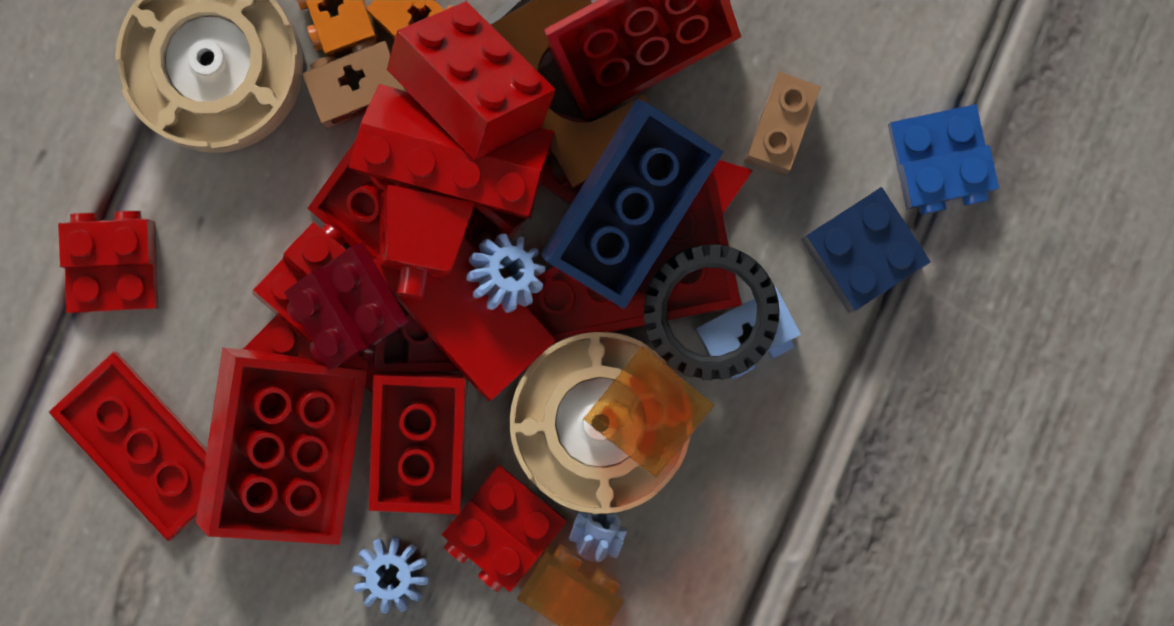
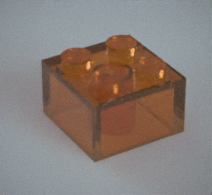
[583,346,715,478]
[517,543,624,626]

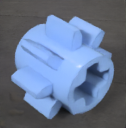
[569,511,628,563]

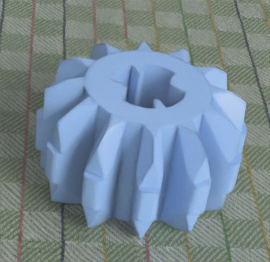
[466,234,546,313]
[352,537,429,614]

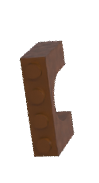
[490,0,650,189]

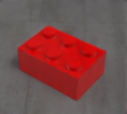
[386,1,556,160]
[369,372,468,515]

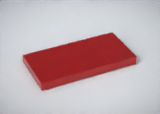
[373,237,556,402]
[49,351,207,542]

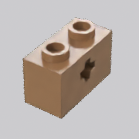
[302,39,406,129]
[744,71,821,176]

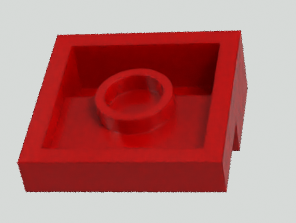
[58,211,159,313]
[253,222,346,344]
[441,464,568,592]

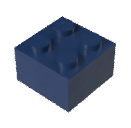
[801,187,931,313]

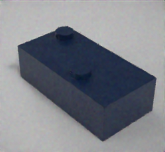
[540,99,724,309]

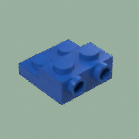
[888,104,999,215]

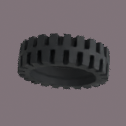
[644,244,780,381]

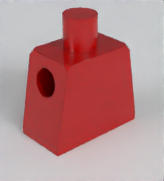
[380,185,474,300]

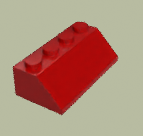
[349,84,555,220]

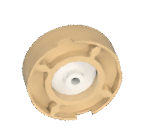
[115,0,303,153]
[510,332,691,514]

